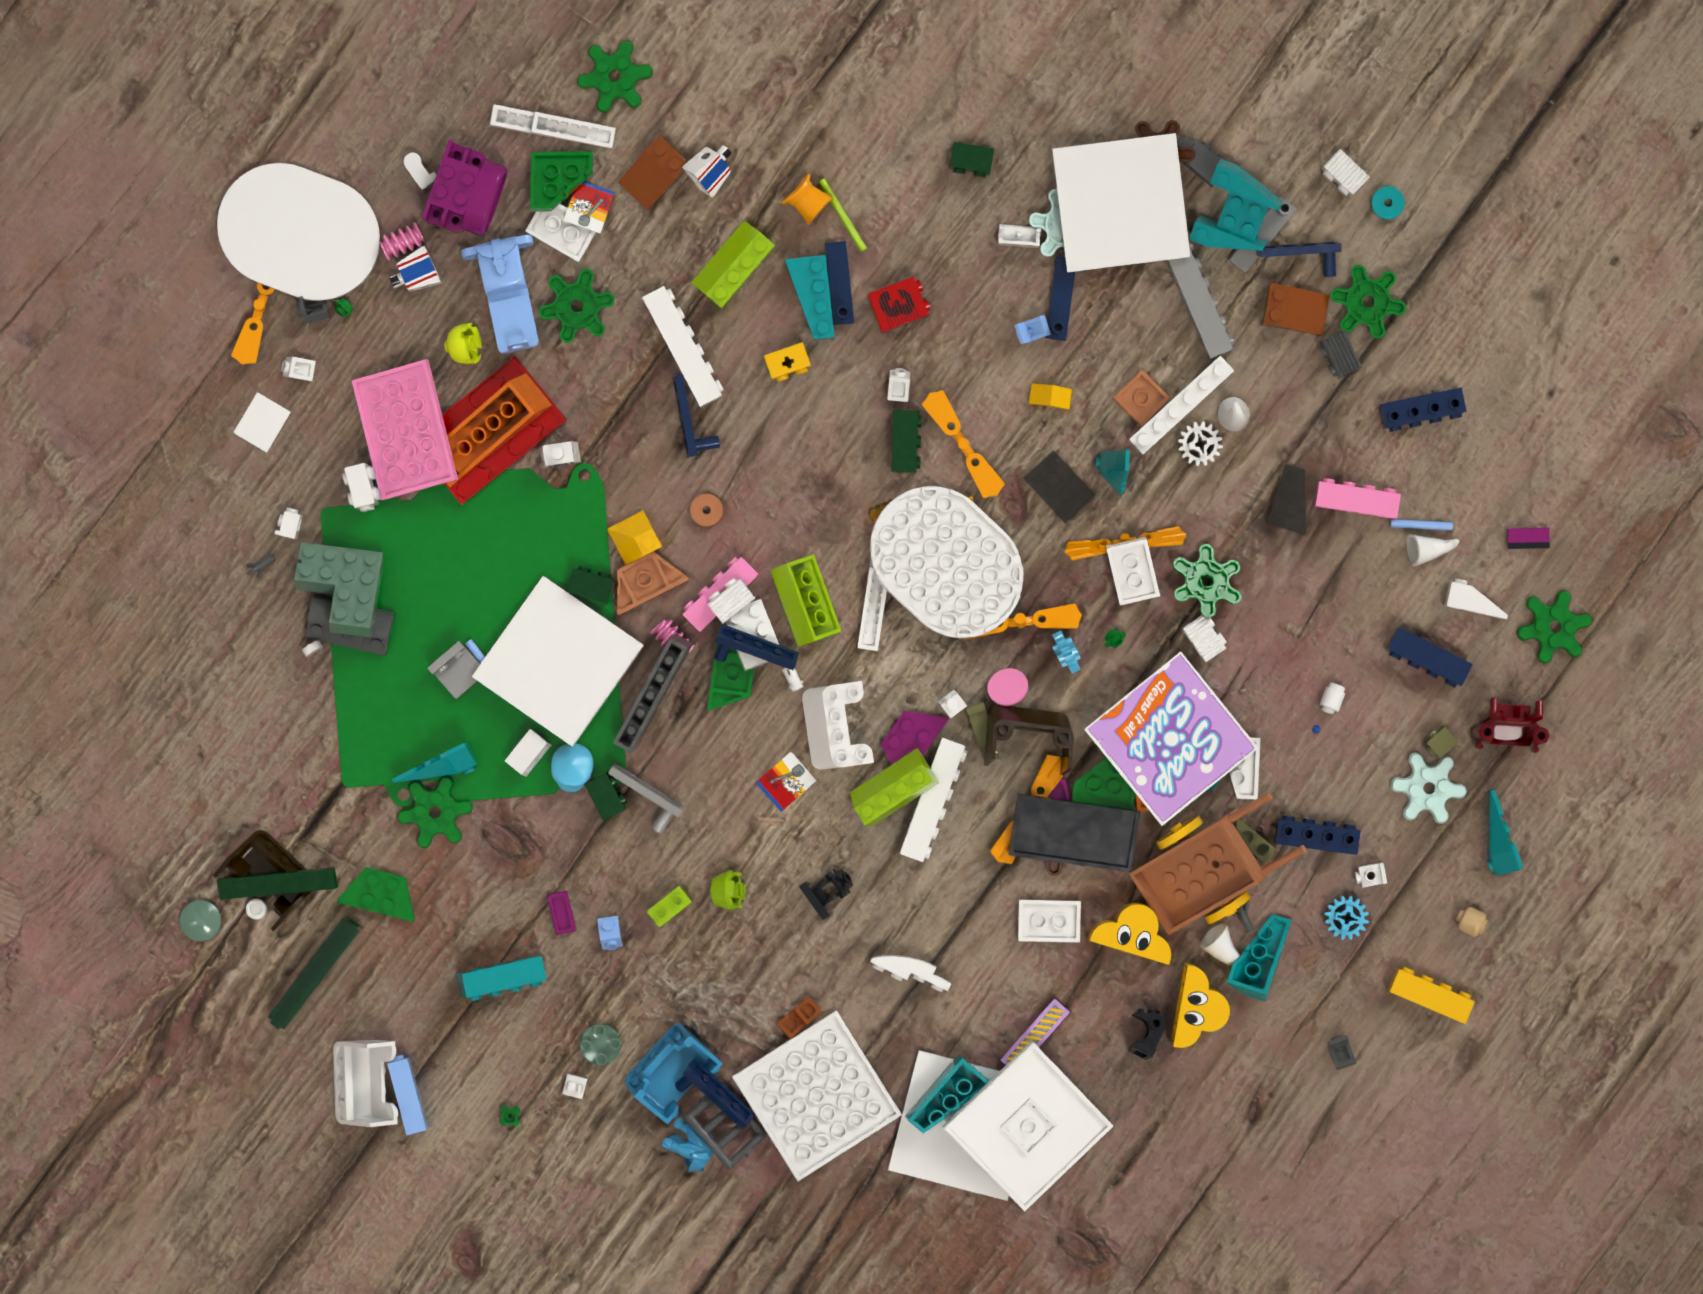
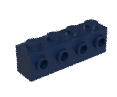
[1378,387,1467,432]
[1386,627,1473,688]
[1274,815,1361,855]

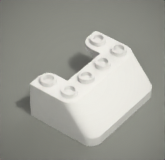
[802,681,874,770]
[333,1040,398,1127]

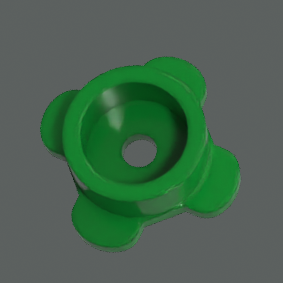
[334,298,353,318]
[1105,628,1126,648]
[499,1105,521,1127]

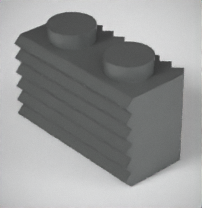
[1319,331,1362,379]

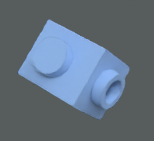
[1015,315,1051,344]
[597,915,623,950]

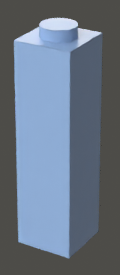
[387,1054,428,1135]

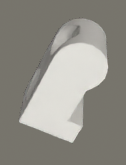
[404,153,436,192]

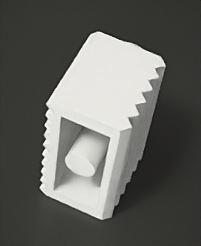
[1321,149,1369,196]
[707,578,755,624]
[1182,615,1227,662]

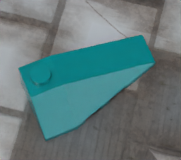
[1095,450,1130,495]
[392,742,478,783]
[1486,789,1524,876]
[1227,914,1292,1002]

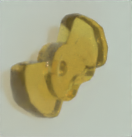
[868,499,892,522]

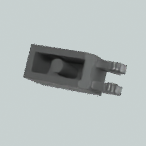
[1177,136,1227,187]

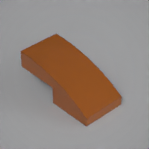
[776,996,822,1040]

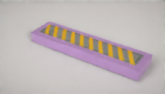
[1000,998,1070,1065]

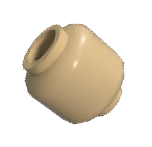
[1456,907,1489,937]

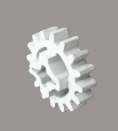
[1178,422,1223,466]

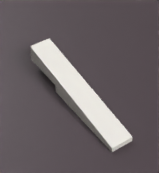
[489,104,616,149]
[857,560,887,651]

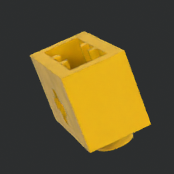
[764,342,811,382]

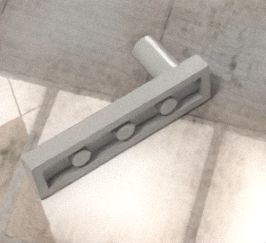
[1229,196,1296,274]
[608,763,684,834]

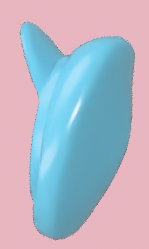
[551,743,593,792]

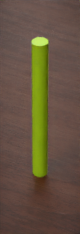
[818,178,868,253]

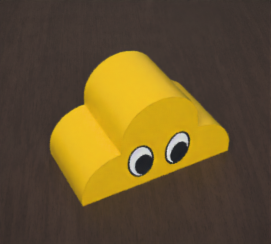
[1088,902,1171,965]
[1170,962,1230,1048]

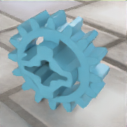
[1052,630,1081,674]
[1324,895,1369,940]

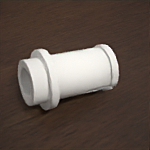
[782,668,804,692]

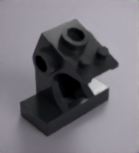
[799,868,853,920]
[1128,1009,1165,1060]

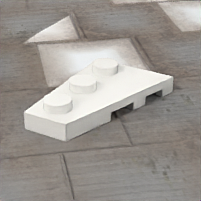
[1229,737,1260,800]

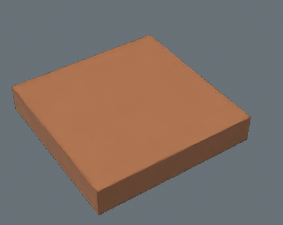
[1112,369,1170,427]

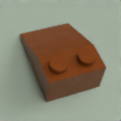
[618,135,687,211]
[1262,283,1329,336]

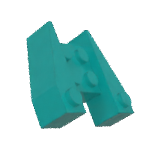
[1189,159,1283,251]

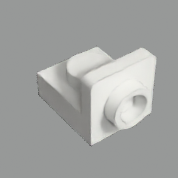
[281,357,316,381]
[887,368,910,402]

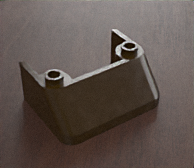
[984,705,1074,775]
[213,830,312,932]

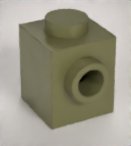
[1424,726,1458,758]

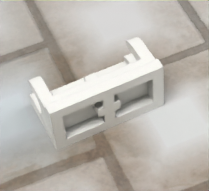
[998,224,1041,248]
[505,729,551,777]

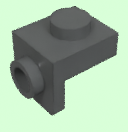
[296,296,330,324]
[1328,1035,1356,1070]

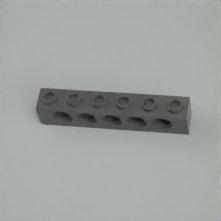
[613,633,693,753]

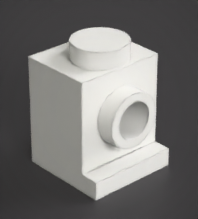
[275,507,303,539]
[938,690,967,718]
[1354,862,1387,888]

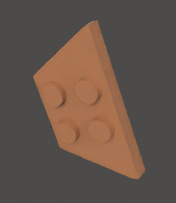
[617,551,689,615]

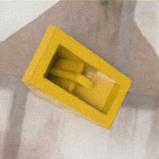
[1028,383,1072,410]

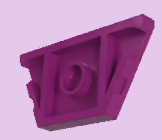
[880,711,948,765]

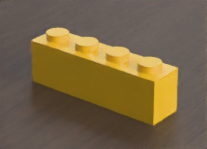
[1387,966,1475,1024]

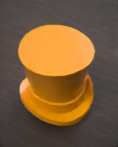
[781,173,834,226]

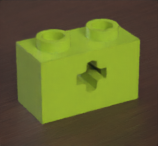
[647,885,692,928]

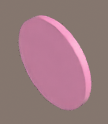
[987,668,1028,706]

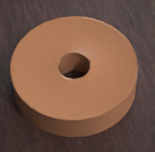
[690,494,723,527]

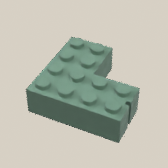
[294,542,384,638]

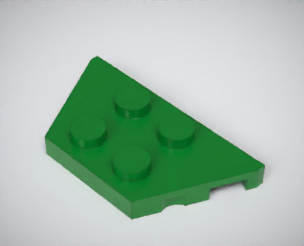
[707,632,755,710]
[337,867,415,922]

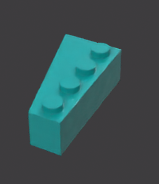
[785,255,835,341]
[455,956,547,1001]
[905,1054,990,1134]

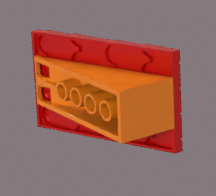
[442,356,567,505]

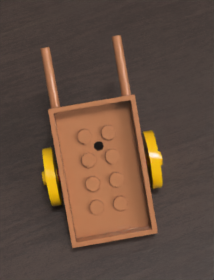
[1129,792,1307,935]

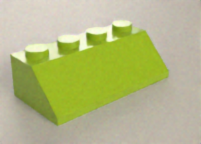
[691,221,775,309]
[770,554,842,647]
[850,748,939,827]

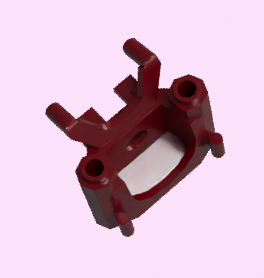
[1470,698,1550,753]

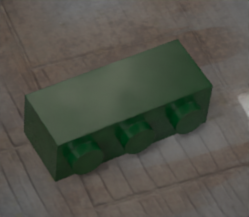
[891,410,922,473]

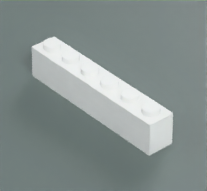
[642,286,724,408]
[1128,356,1234,456]
[900,737,968,862]

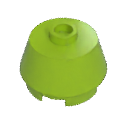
[710,870,746,911]

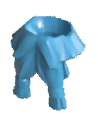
[661,1118,713,1172]

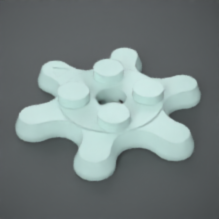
[1029,189,1064,257]
[1390,752,1467,824]

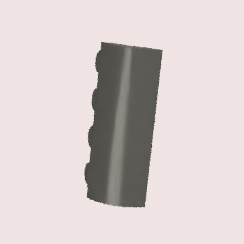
[305,594,396,656]

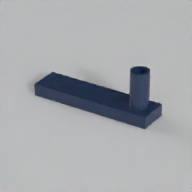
[825,241,854,326]
[1256,241,1342,277]
[1045,257,1075,341]
[672,374,720,458]
[714,624,799,670]
[675,1058,755,1130]

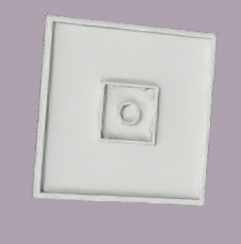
[1052,133,1190,272]
[472,576,644,747]
[942,1041,1113,1212]
[888,1050,1009,1201]

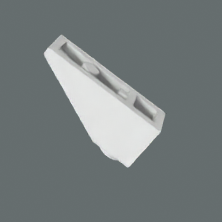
[1444,579,1508,619]

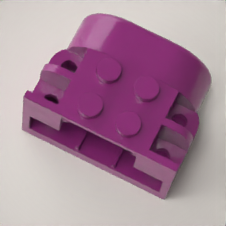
[422,140,507,236]

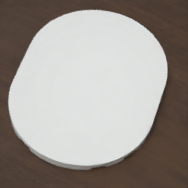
[217,163,380,301]
[870,486,1024,638]

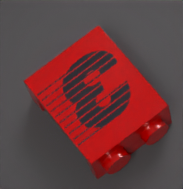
[868,276,931,334]

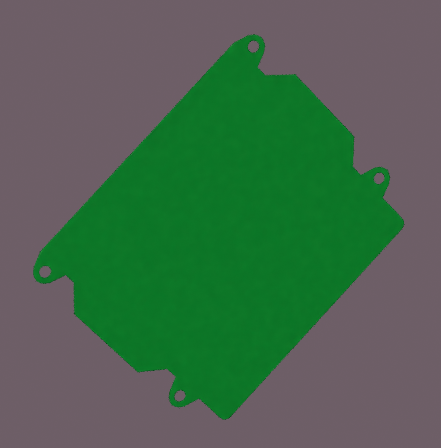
[321,463,626,807]

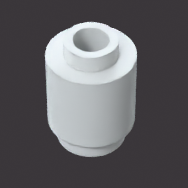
[1319,682,1345,715]

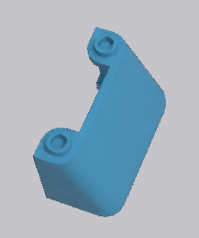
[624,1023,723,1124]

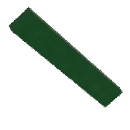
[216,867,338,900]

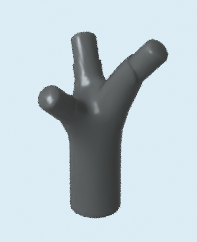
[247,554,275,578]
[1232,903,1254,933]

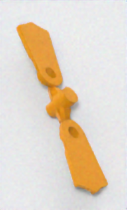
[231,283,275,365]
[922,390,1005,498]
[1065,526,1186,560]
[965,603,1082,639]
[990,754,1063,864]

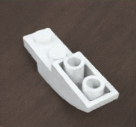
[870,955,951,992]

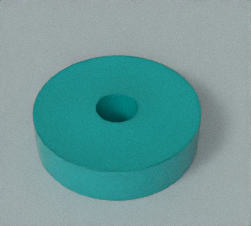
[1371,186,1405,220]

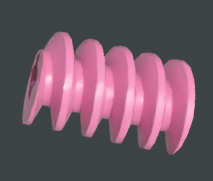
[379,222,425,261]
[650,619,695,655]

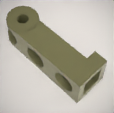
[965,702,999,760]
[1233,819,1276,864]

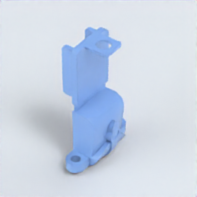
[461,235,539,354]

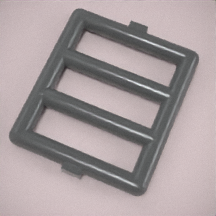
[685,1083,767,1169]

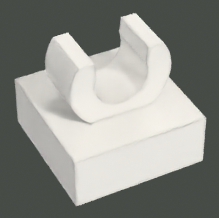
[562,1073,588,1099]

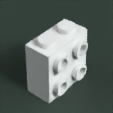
[342,463,381,512]

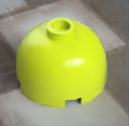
[444,323,482,365]

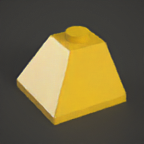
[607,510,662,565]

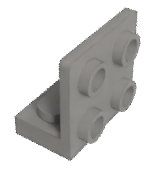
[428,641,480,698]

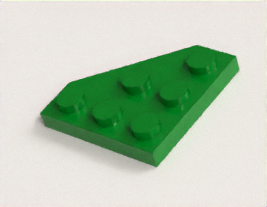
[530,151,593,212]
[1072,758,1135,810]

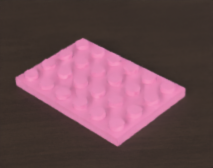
[352,359,458,500]

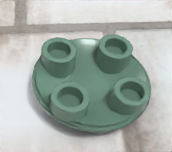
[180,900,221,941]
[580,1024,621,1066]

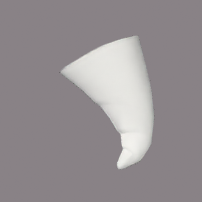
[1218,397,1250,432]
[1406,534,1459,567]
[1201,923,1240,966]

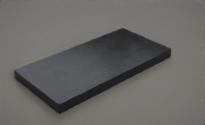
[1008,793,1141,872]

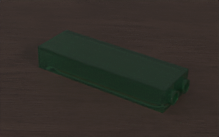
[268,916,364,1029]

